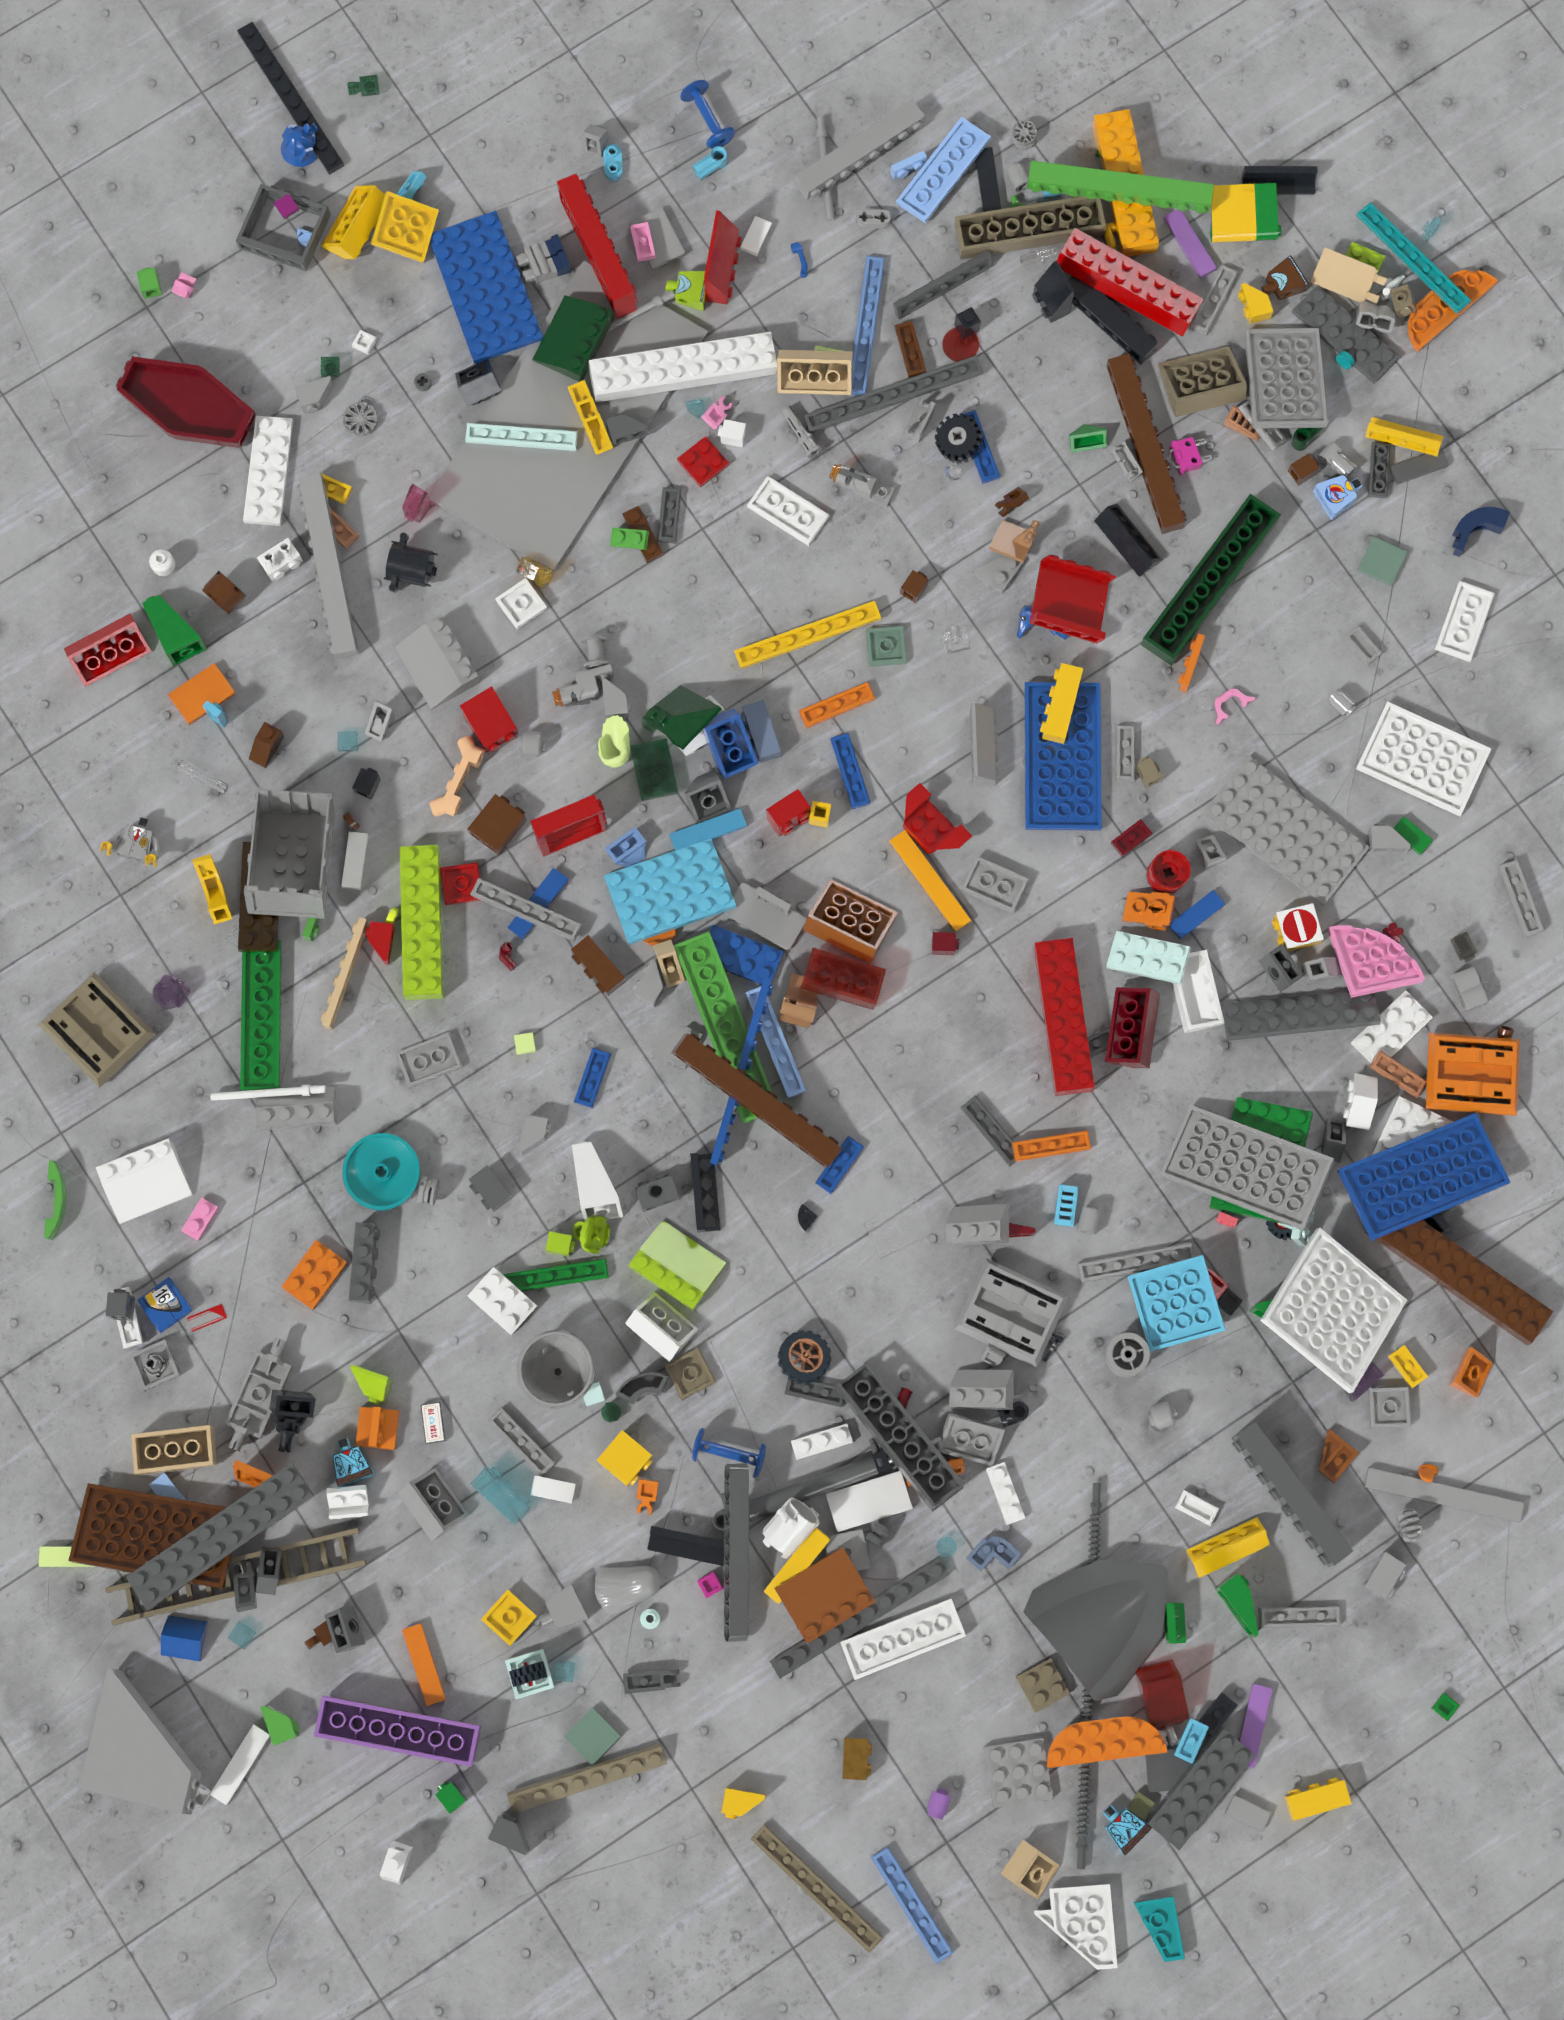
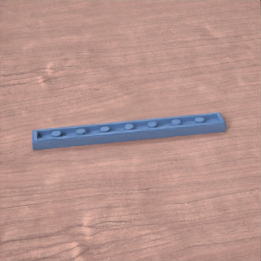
[851,256,885,396]

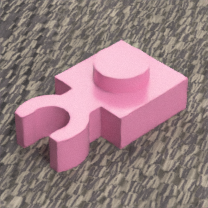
[701,396,733,430]

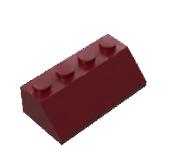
[1105,987,1160,1069]

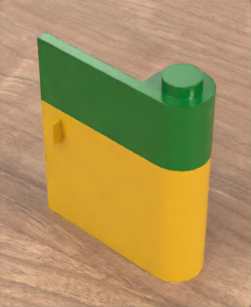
[1210,183,1282,243]

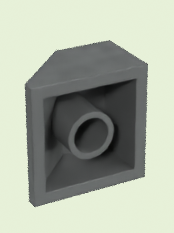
[488,1813,530,1855]

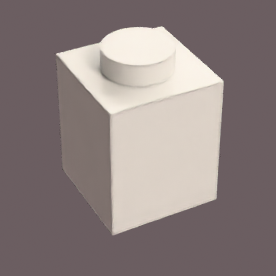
[718,419,746,447]

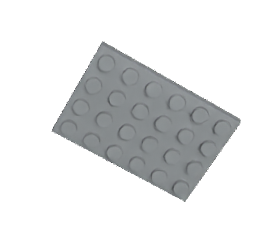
[1244,328,1328,429]

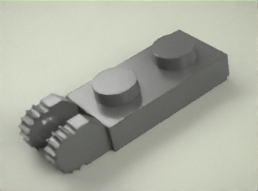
[233,1561,257,1613]
[623,1669,681,1694]

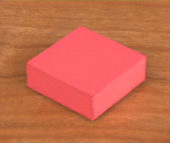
[1216,1212,1238,1228]

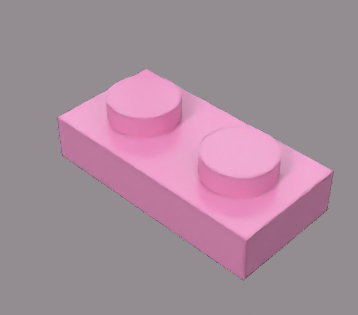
[630,222,656,262]
[181,1198,219,1241]

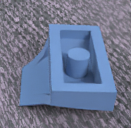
[605,827,647,867]

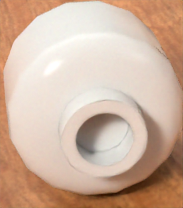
[149,549,175,576]

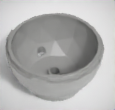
[516,1330,595,1409]

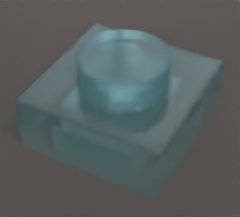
[1422,217,1441,242]

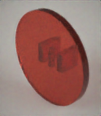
[942,327,979,362]

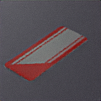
[187,1304,227,1332]

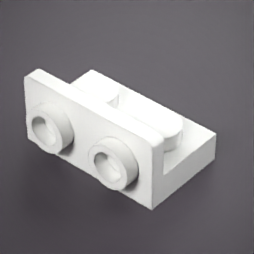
[326,1485,369,1519]

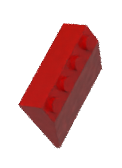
[704,210,742,305]

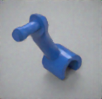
[790,242,808,278]

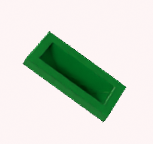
[1069,424,1107,453]

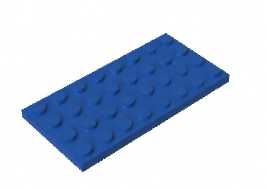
[430,210,543,364]
[1024,682,1102,831]
[1337,1113,1511,1241]

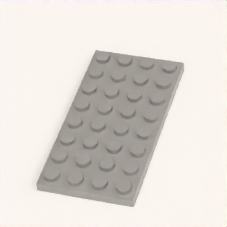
[1202,756,1370,906]
[1160,1105,1335,1231]

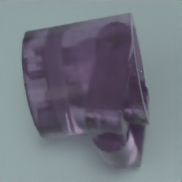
[153,975,190,1009]

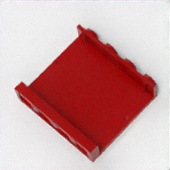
[1029,555,1116,644]

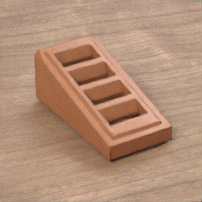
[1224,405,1260,441]

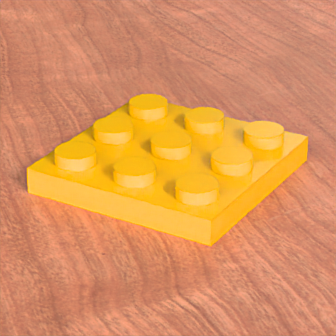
[371,191,439,263]

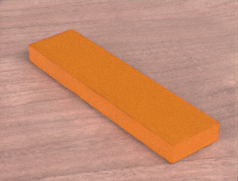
[799,682,875,729]
[1012,1130,1091,1162]
[402,1623,446,1706]

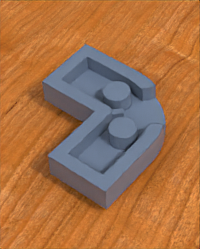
[966,1536,1022,1571]

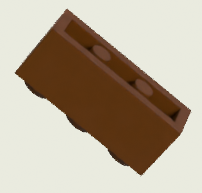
[571,935,626,996]

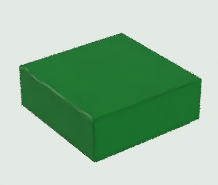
[1431,1692,1460,1721]

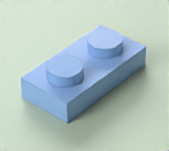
[890,151,927,180]

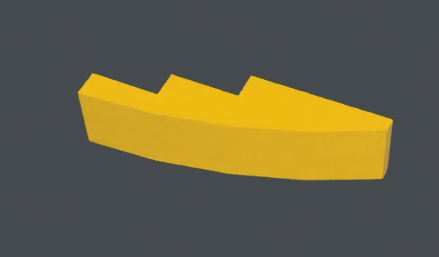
[567,380,613,455]
[763,1527,831,1604]

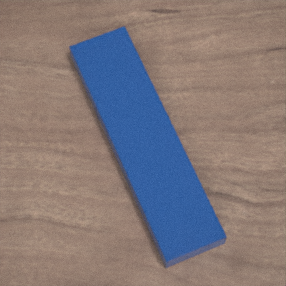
[958,410,1000,484]
[830,733,870,810]
[507,868,569,940]

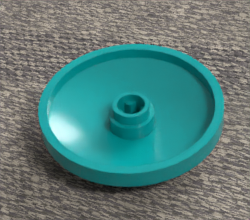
[342,1133,421,1211]

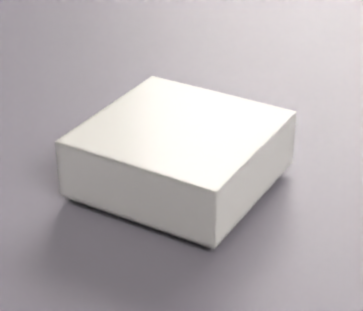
[352,330,377,355]

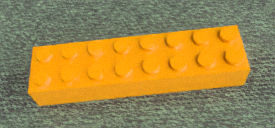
[1092,109,1159,257]

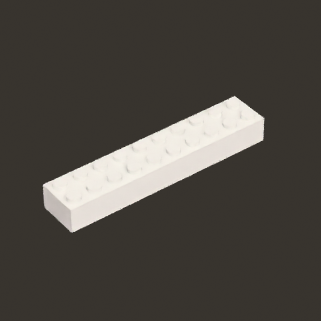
[588,332,777,403]

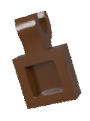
[995,487,1029,517]
[304,1621,332,1650]

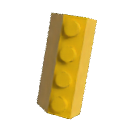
[321,185,385,259]

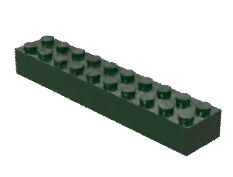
[1141,494,1281,666]

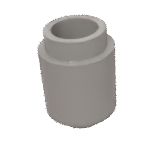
[1328,689,1357,716]

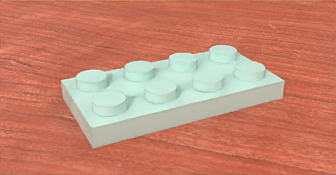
[1106,931,1191,985]

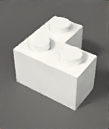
[1343,1073,1378,1130]

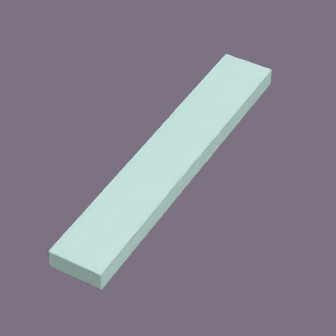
[465,423,578,451]

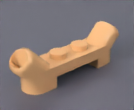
[429,736,485,817]

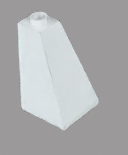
[572,1141,623,1222]

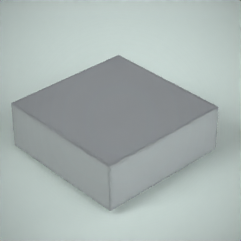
[980,1343,1006,1369]

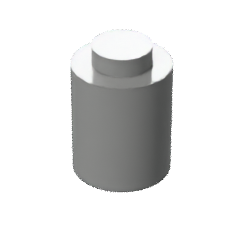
[1006,162,1029,192]
[1077,1204,1101,1235]

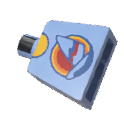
[1313,475,1362,520]

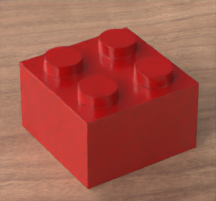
[766,789,811,837]

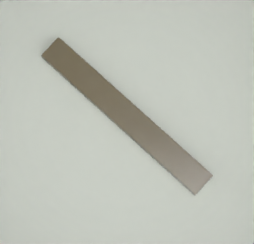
[751,1824,883,1953]

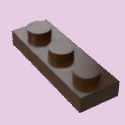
[894,321,926,378]
[622,506,664,563]

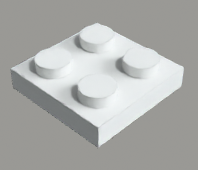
[495,578,547,630]

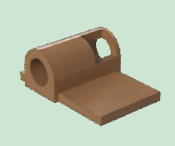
[779,973,821,1029]

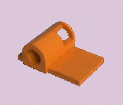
[1122,892,1176,931]

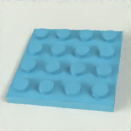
[1127,1255,1226,1352]

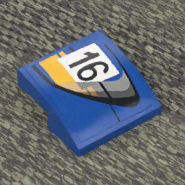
[137,1277,192,1333]

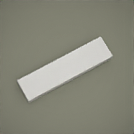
[210,1724,270,1805]

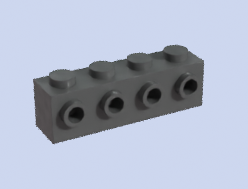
[349,1222,380,1304]

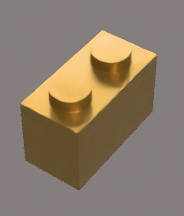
[842,1738,872,1780]

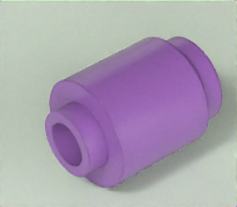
[927,1788,951,1820]

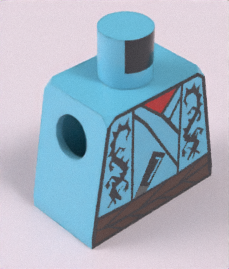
[332,1438,376,1487]
[1102,1804,1152,1856]

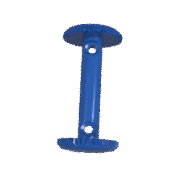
[680,80,735,149]
[692,1428,766,1478]

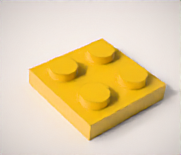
[481,1589,537,1646]

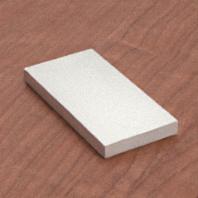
[747,476,829,546]
[1434,581,1495,662]
[826,1471,913,1533]

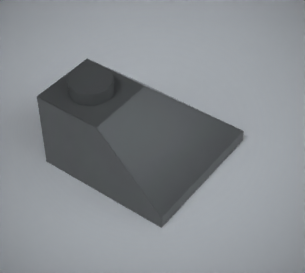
[685,769,732,824]

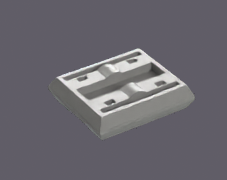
[953,1258,1069,1368]

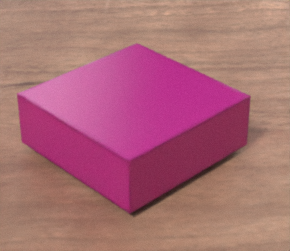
[697,1571,724,1599]

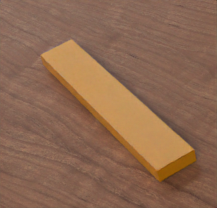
[889,830,971,933]

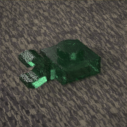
[347,75,380,97]

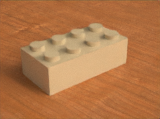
[131,1425,217,1475]

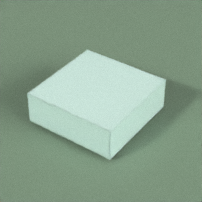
[583,1382,605,1407]

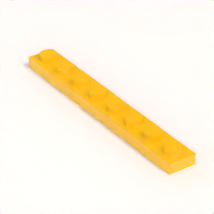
[734,601,881,669]

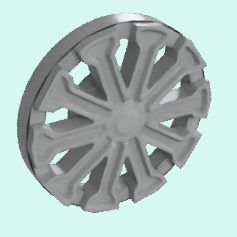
[343,402,378,436]

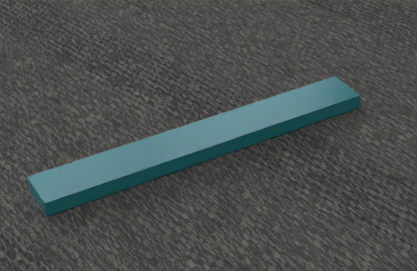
[1357,202,1471,314]

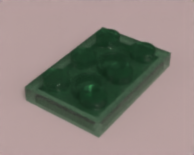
[630,738,679,801]

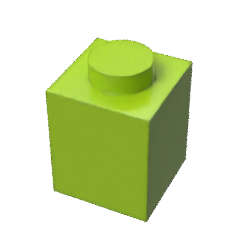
[545,1231,576,1257]

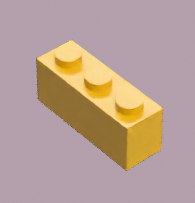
[1284,1777,1352,1821]

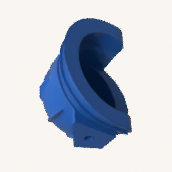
[281,123,318,167]

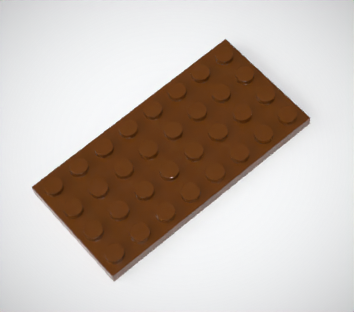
[68,1483,232,1589]

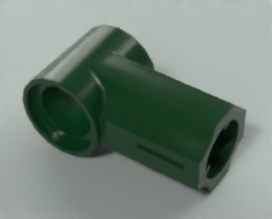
[1291,428,1324,451]

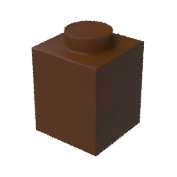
[1288,453,1319,486]
[900,570,928,603]

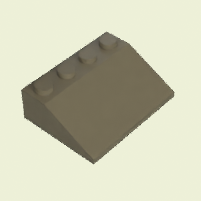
[1158,346,1247,417]

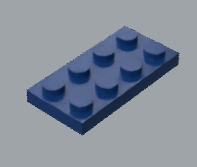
[710,925,784,985]

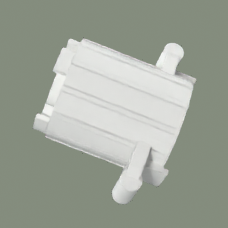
[762,1498,820,1559]

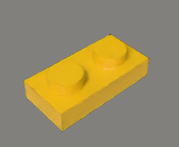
[318,472,353,505]
[1388,1345,1428,1389]

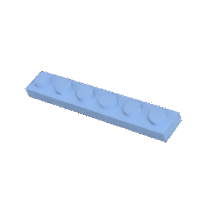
[745,987,806,1099]

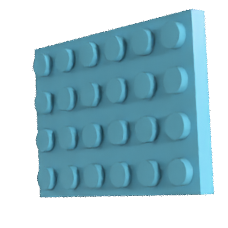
[604,839,737,945]

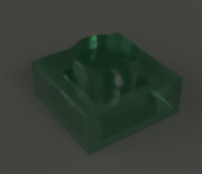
[321,357,340,377]

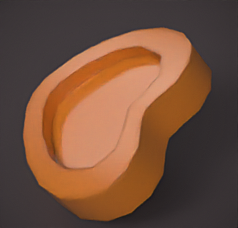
[1418,1464,1438,1482]

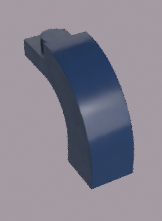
[1452,507,1510,557]

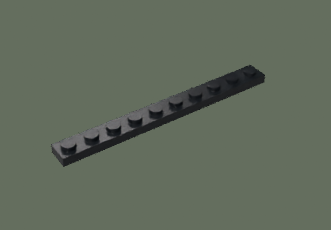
[237,21,344,175]

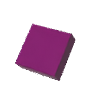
[274,194,299,220]

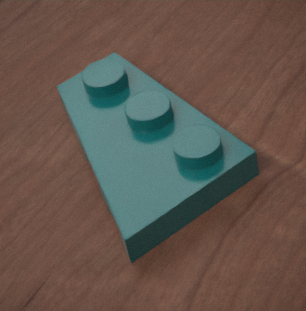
[1134,1896,1185,1962]

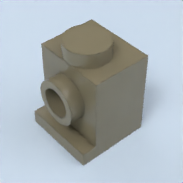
[1390,284,1416,318]
[1136,756,1164,789]

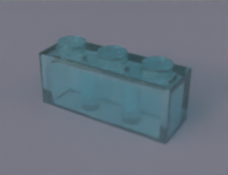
[470,1466,530,1525]

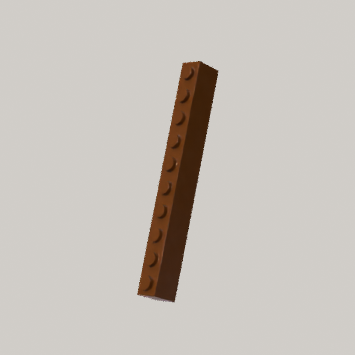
[1106,354,1187,534]
[671,1033,842,1167]

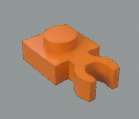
[636,1478,659,1515]

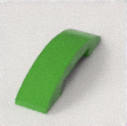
[44,1160,66,1240]

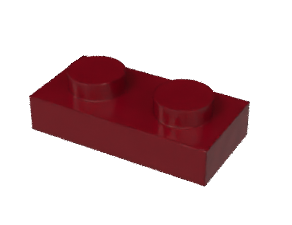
[1111,819,1153,858]

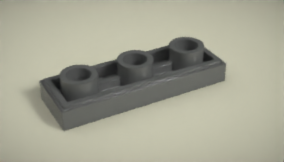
[1368,442,1391,498]

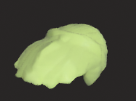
[598,715,631,768]

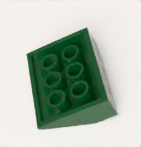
[532,295,614,382]

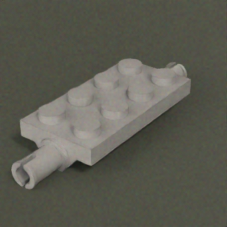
[224,1338,293,1452]

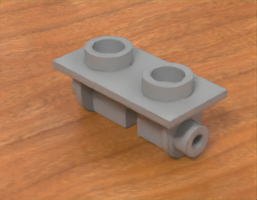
[1111,441,1143,482]

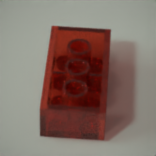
[800,948,886,1010]

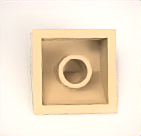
[1001,1840,1060,1900]

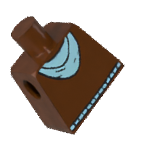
[1261,255,1309,300]

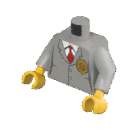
[100,817,161,867]

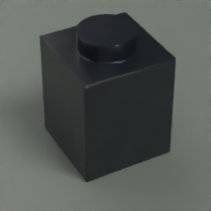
[954,307,981,340]
[352,768,381,800]

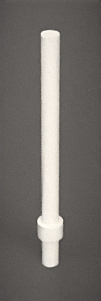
[210,1084,326,1101]

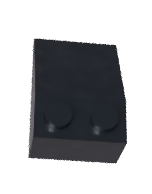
[1032,260,1074,323]

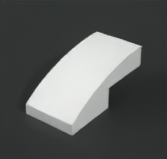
[530,1476,576,1504]

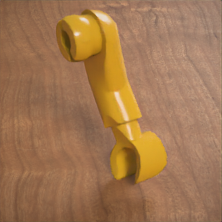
[1104,222,1119,252]

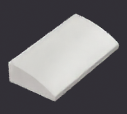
[1172,950,1224,1033]

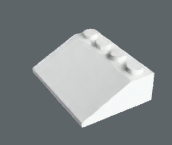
[96,1138,193,1224]

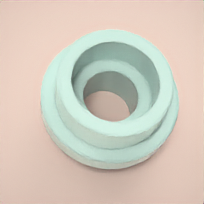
[640,1609,660,1629]

